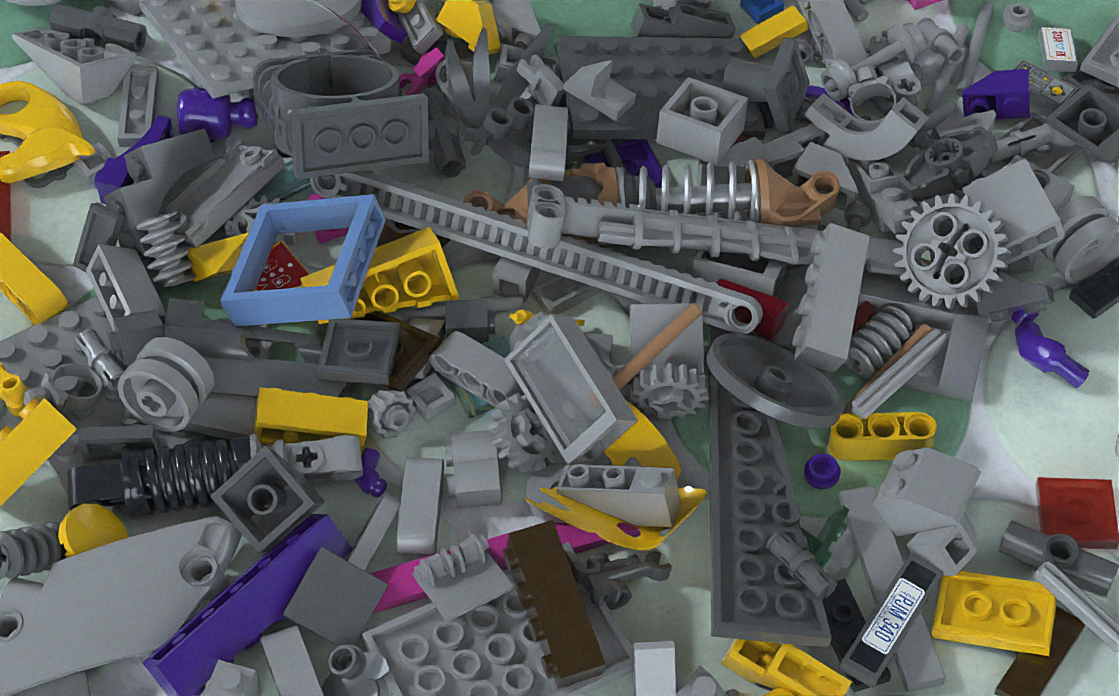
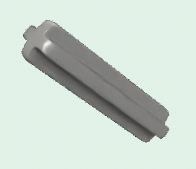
[1034,561,1119,653]

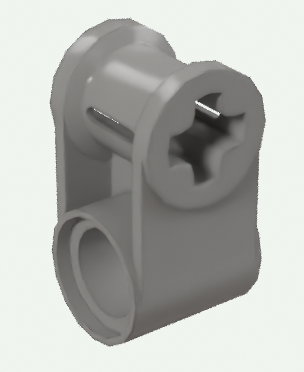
[875,58,922,108]

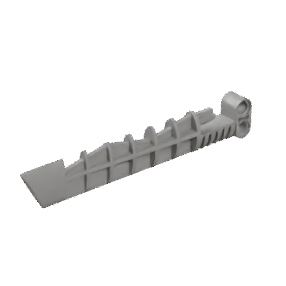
[527,184,935,278]

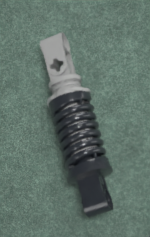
[66,434,363,519]

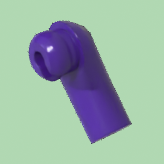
[354,448,387,498]

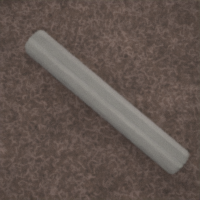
[851,329,948,419]

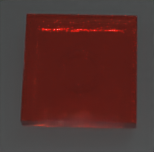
[1035,477,1119,549]

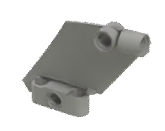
[0,516,242,696]

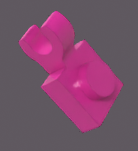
[399,47,445,96]

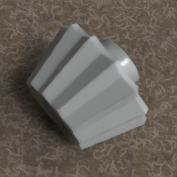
[368,389,416,438]

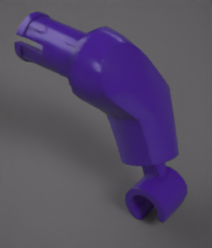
[1011,310,1090,388]

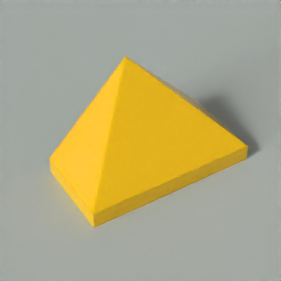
[187,232,249,283]

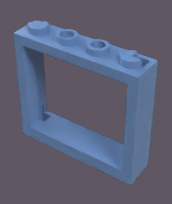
[221,194,386,327]

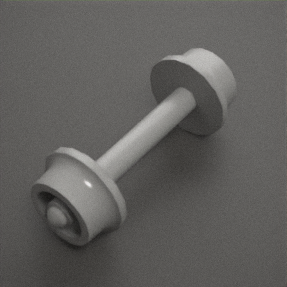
[821,23,926,101]

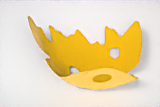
[524,401,708,551]

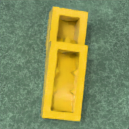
[720,639,852,696]

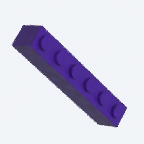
[142,514,353,696]

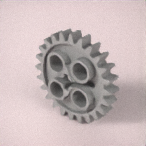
[893,193,1011,309]

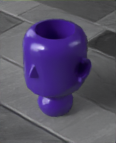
[177,88,257,143]

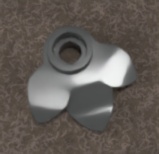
[321,644,391,696]

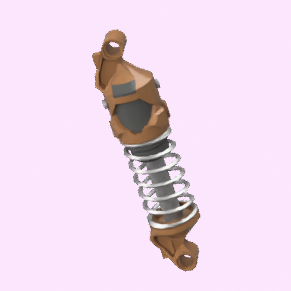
[463,159,840,247]

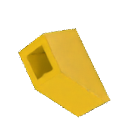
[436,0,501,54]

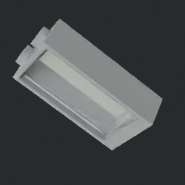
[504,314,638,465]

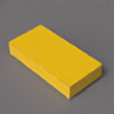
[738,5,809,59]

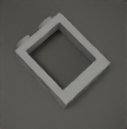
[686,250,787,297]

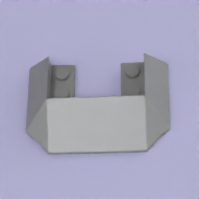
[770,264,990,402]

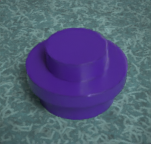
[804,454,841,489]

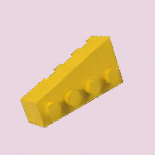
[300,227,460,324]

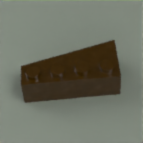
[503,520,606,689]

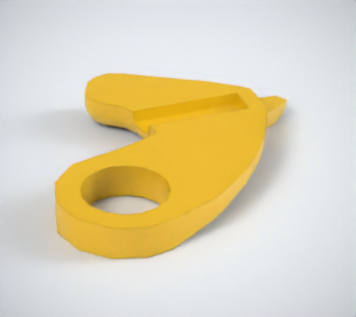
[0,81,96,183]

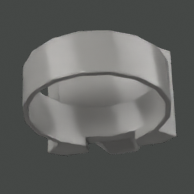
[848,66,897,121]
[23,363,103,414]

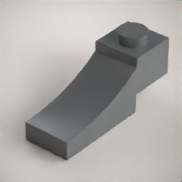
[630,1,736,38]

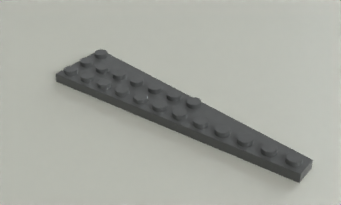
[708,306,832,648]

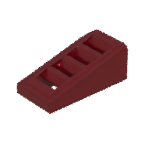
[717,278,789,341]

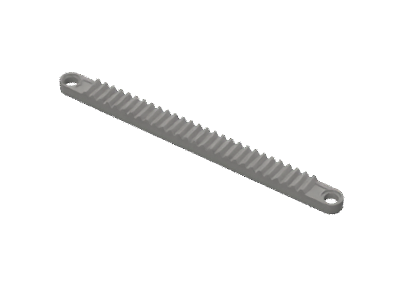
[310,171,763,334]

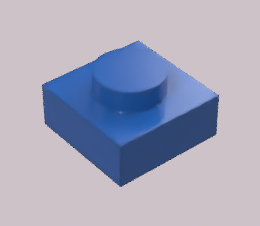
[740,0,784,24]

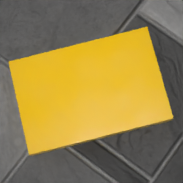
[931,570,1057,656]

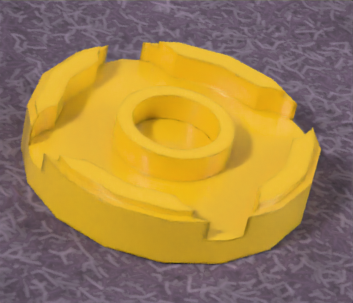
[58,504,129,558]

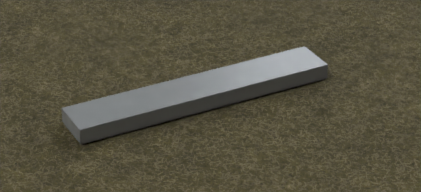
[838,485,946,692]

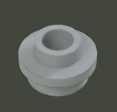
[1002,3,1034,32]

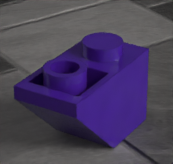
[962,69,1030,120]

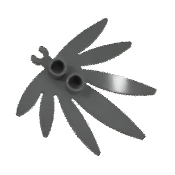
[445,24,605,170]

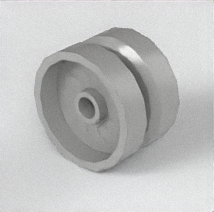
[1040,196,1119,284]
[117,337,215,432]

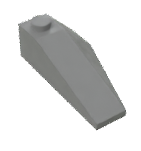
[12,27,136,105]

